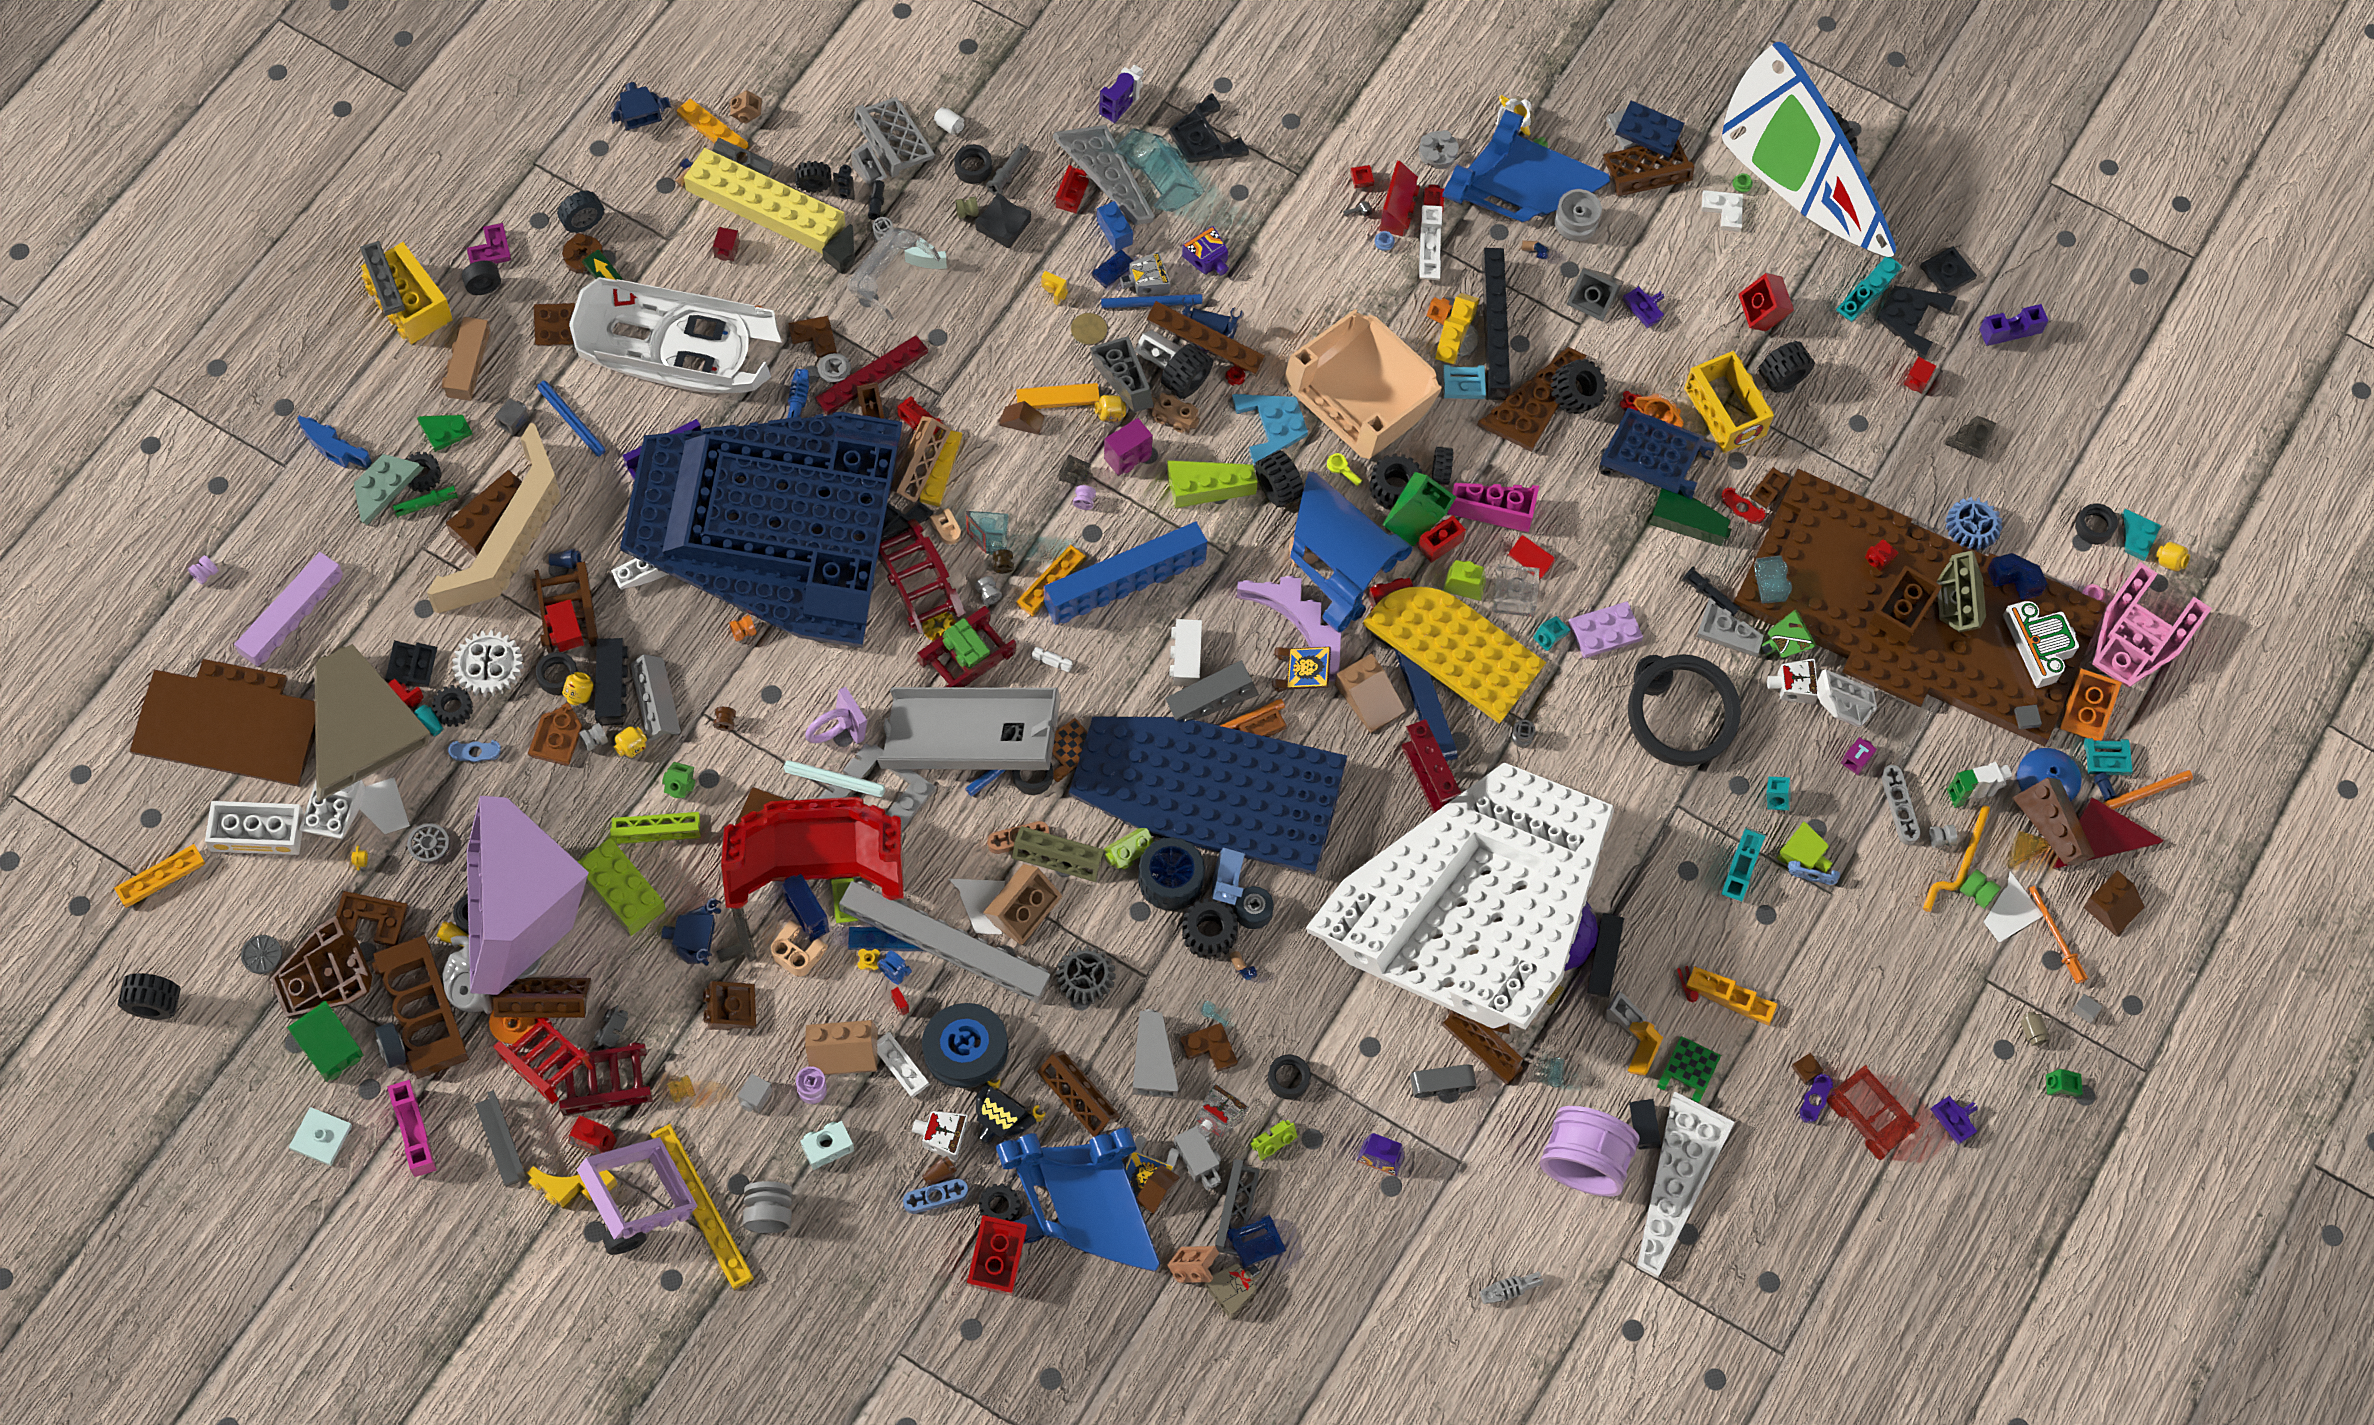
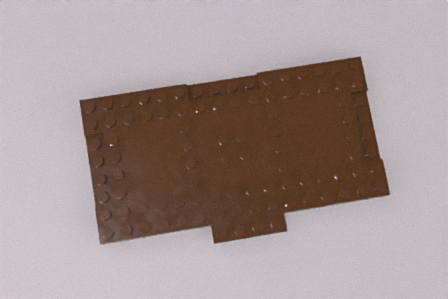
[1734,469,2107,747]

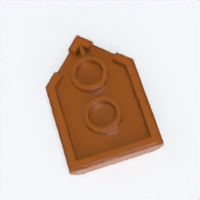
[528,702,583,766]

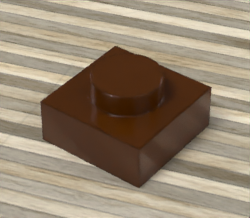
[1791,1052,1824,1084]

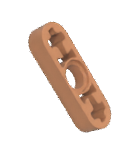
[987,821,1049,854]

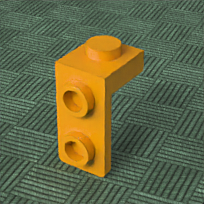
[1628,1021,1663,1075]

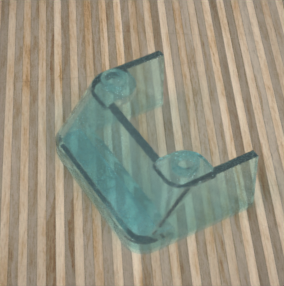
[1112,128,1205,212]

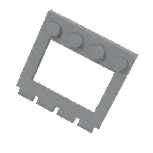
[818,743,936,830]

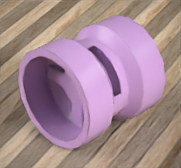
[188,555,219,585]

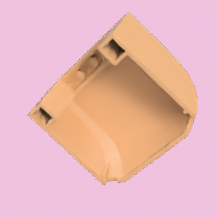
[1284,309,1442,459]

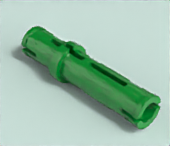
[393,485,458,518]

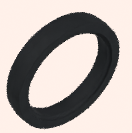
[1628,654,1741,767]

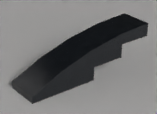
[1587,913,1624,998]

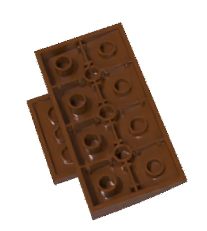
[130,659,316,787]

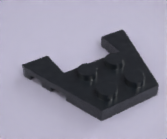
[1169,93,1249,163]
[1877,285,1957,359]
[860,497,933,543]

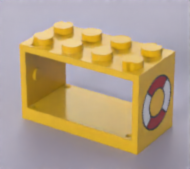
[1684,350,1774,453]

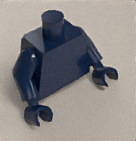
[610,82,672,131]
[1182,297,1244,354]
[661,898,721,966]

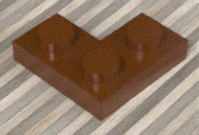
[788,315,837,358]
[1180,1023,1238,1072]

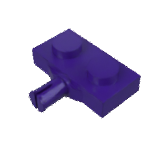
[1622,286,1665,329]
[1930,1095,1978,1145]

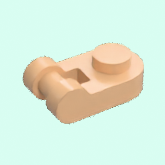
[929,508,961,545]

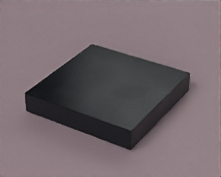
[1920,246,1977,294]

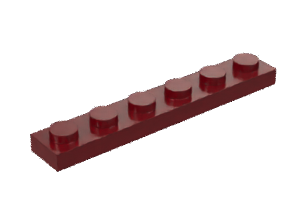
[815,335,928,415]

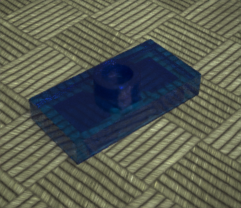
[1092,249,1134,289]

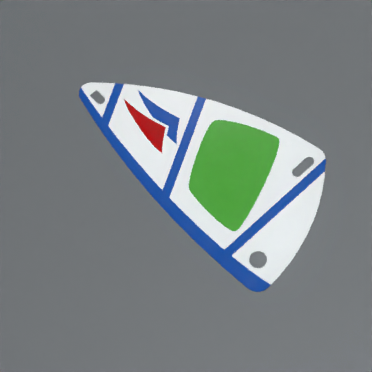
[1722,42,1896,257]

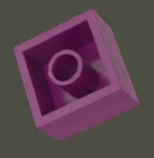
[1104,418,1153,476]

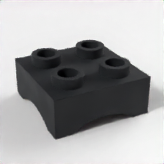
[975,193,1031,249]

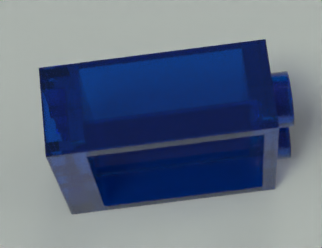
[782,874,830,943]

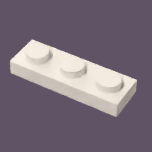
[877,1032,930,1098]

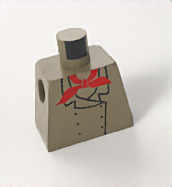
[1204,1263,1262,1320]

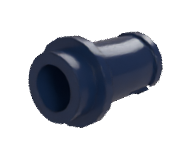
[2094,772,2117,801]

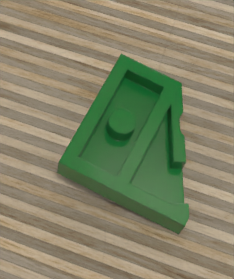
[417,415,473,452]

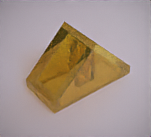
[2007,831,2050,869]

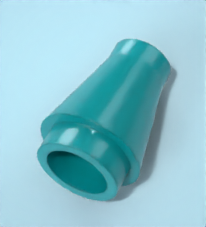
[414,704,444,737]

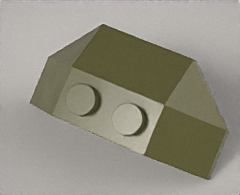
[1937,551,1986,632]

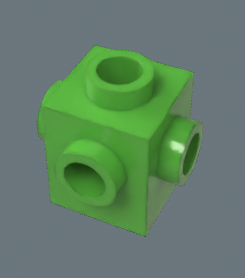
[662,762,695,798]

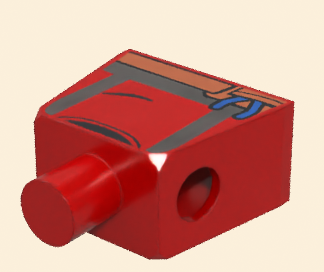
[568,1115,617,1155]

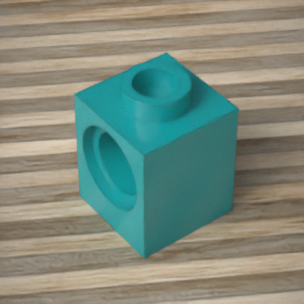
[1766,776,1791,811]

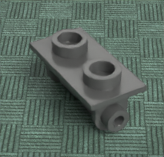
[593,1005,629,1050]

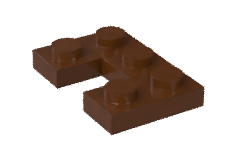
[335,891,409,947]

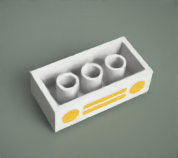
[205,801,304,855]

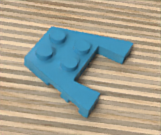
[1231,394,1308,466]

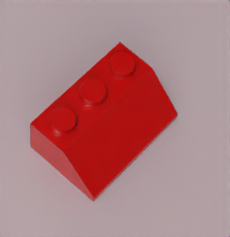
[1380,160,1420,237]

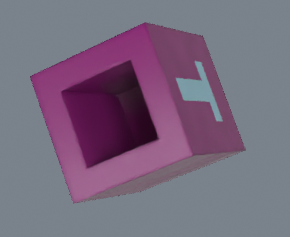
[1841,737,1877,775]

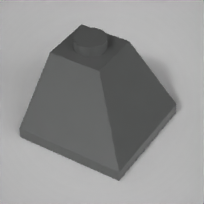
[1567,268,1624,322]

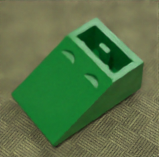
[1383,472,1456,546]

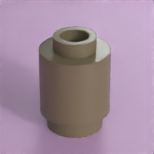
[2020,1012,2049,1046]

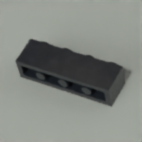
[595,638,629,725]

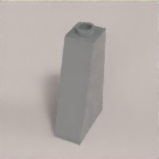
[1132,1009,1178,1098]

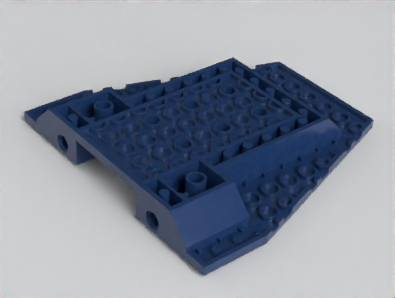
[620,412,903,648]

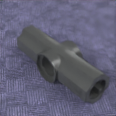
[712,137,774,177]

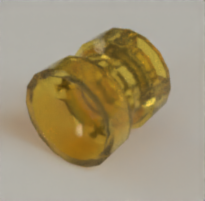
[667,1075,696,1104]

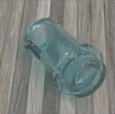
[1547,1057,1565,1087]

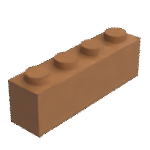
[442,317,491,401]

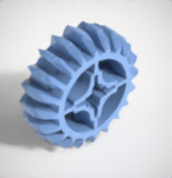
[1946,497,2002,551]

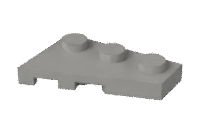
[1696,598,1764,657]

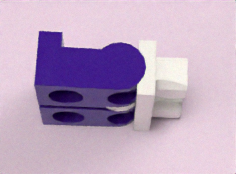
[1099,65,1144,124]

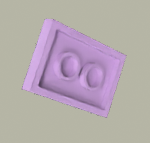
[1568,601,1643,658]

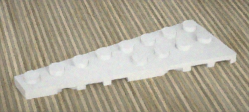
[1637,1092,1735,1278]

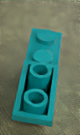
[1836,256,1903,323]

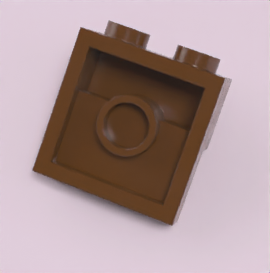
[703,981,756,1031]

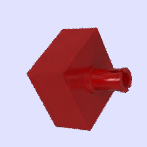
[1738,273,1794,332]

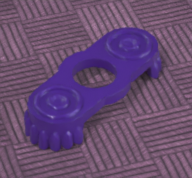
[1799,1074,1833,1123]

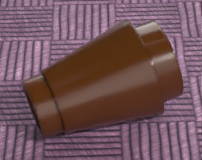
[922,1156,957,1186]

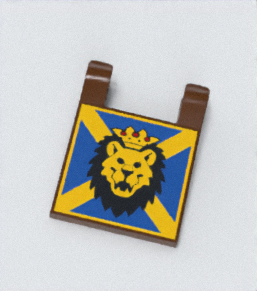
[1272,646,1331,692]

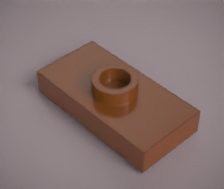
[1239,709,1287,737]

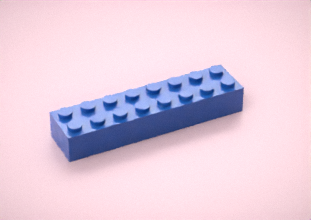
[1044,521,1208,625]

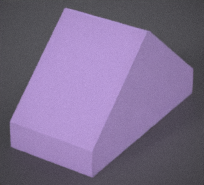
[467,796,588,995]

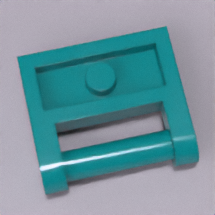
[2084,738,2133,776]

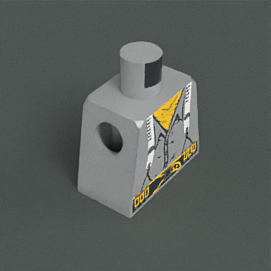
[1120,252,1170,297]

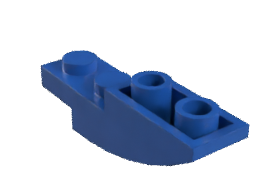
[297,415,372,469]

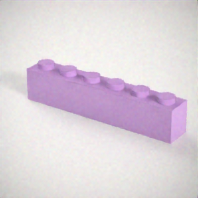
[234,552,343,667]

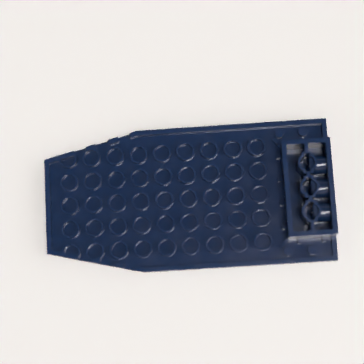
[1069,717,1347,875]

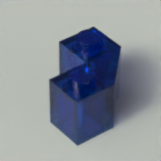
[1987,553,2048,600]

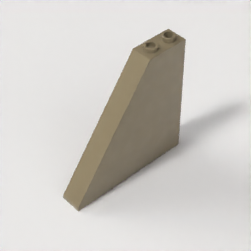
[315,644,430,801]

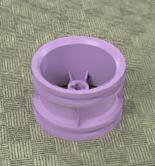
[1539,1106,1640,1197]

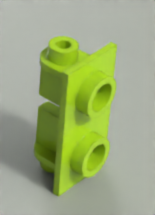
[1250,1120,1298,1161]

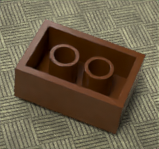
[1870,565,1942,644]

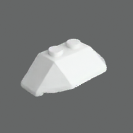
[1817,669,1877,727]

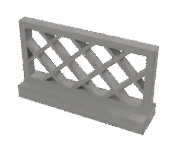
[854,97,935,177]

